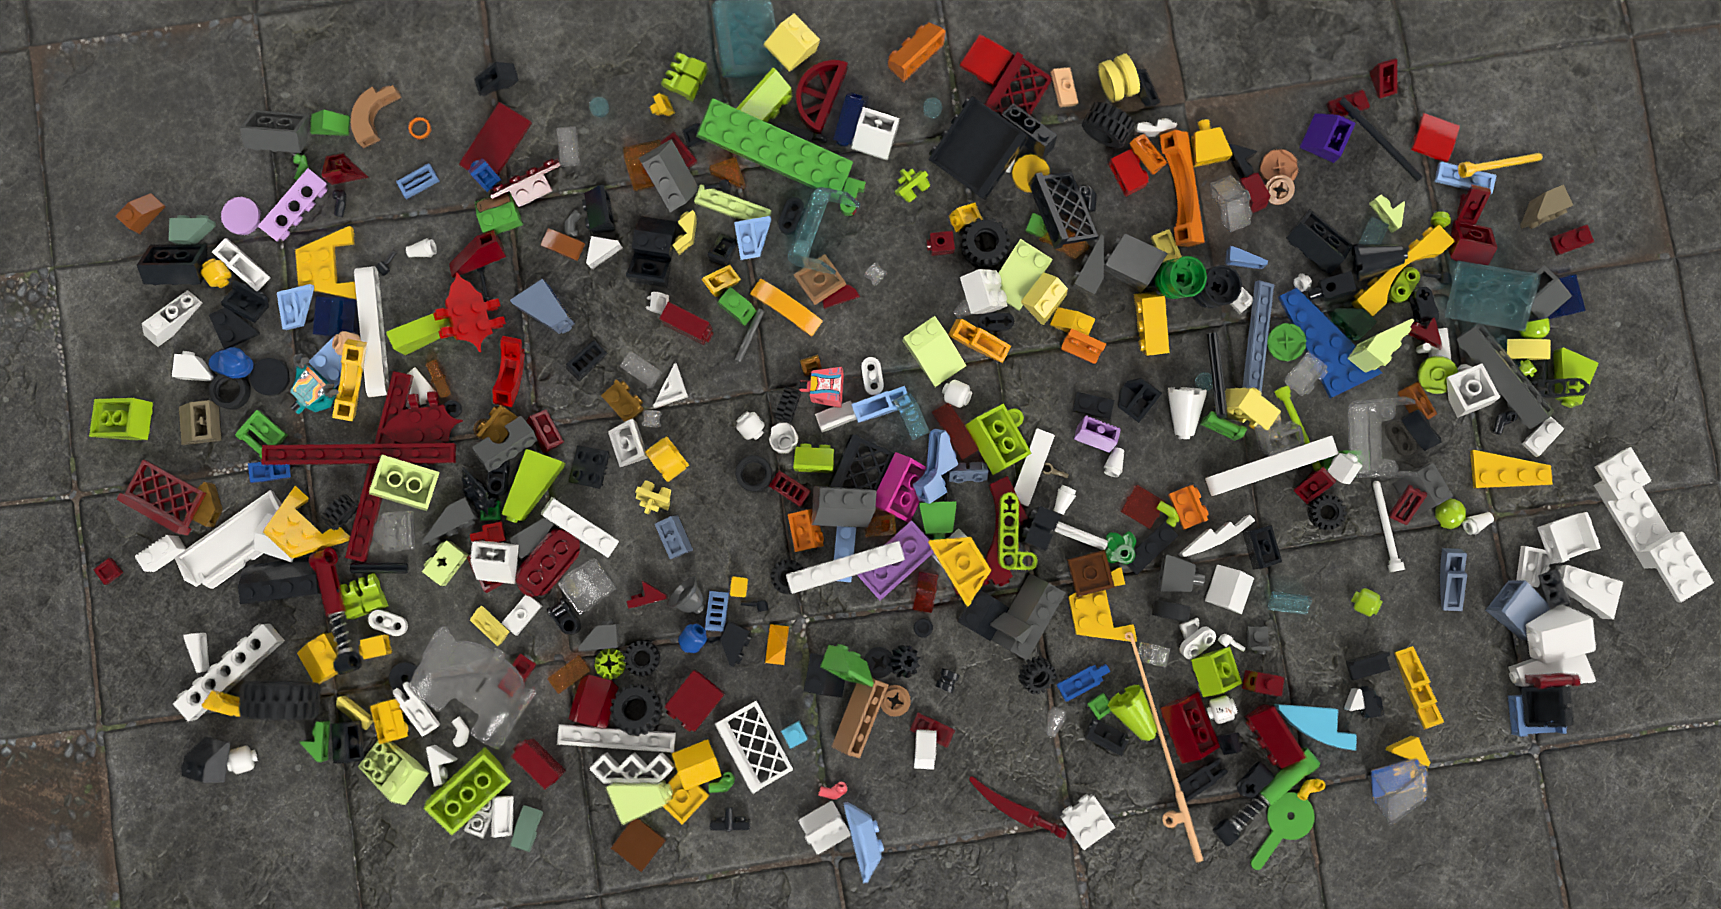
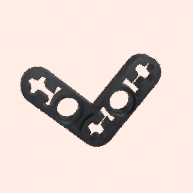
[1527,359,1589,398]

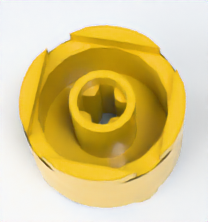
[645,436,689,482]

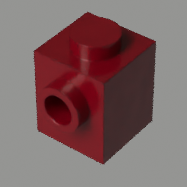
[926,231,955,256]

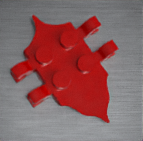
[433,273,506,352]

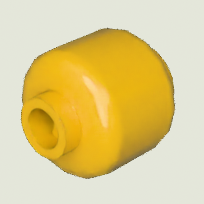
[201,258,232,288]

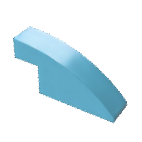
[1274,704,1357,750]

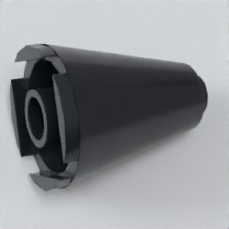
[1351,244,1408,282]

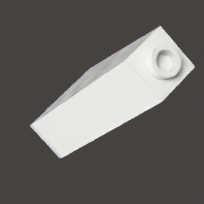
[1508,654,1596,686]

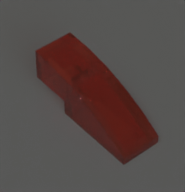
[932,403,979,460]

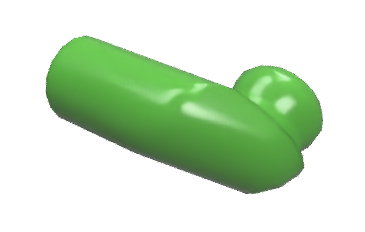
[293,153,308,180]
[709,772,735,793]

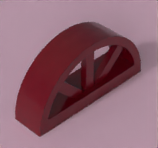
[796,60,848,134]

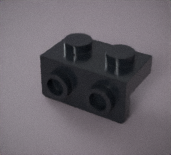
[221,280,269,323]

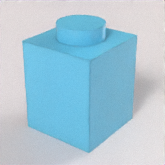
[781,720,808,749]

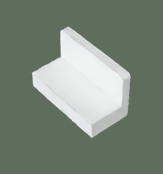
[815,401,856,432]

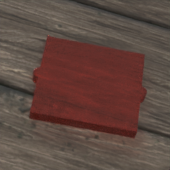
[1121,485,1166,529]

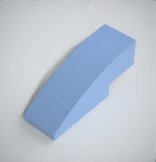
[851,386,911,423]

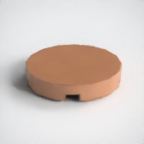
[1260,149,1298,187]

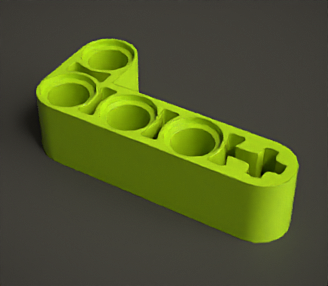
[998,493,1037,570]

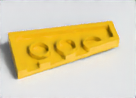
[1470,450,1553,488]

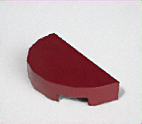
[823,284,860,309]

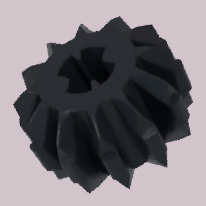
[888,645,921,678]

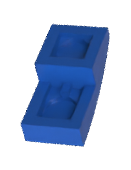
[248,462,291,483]

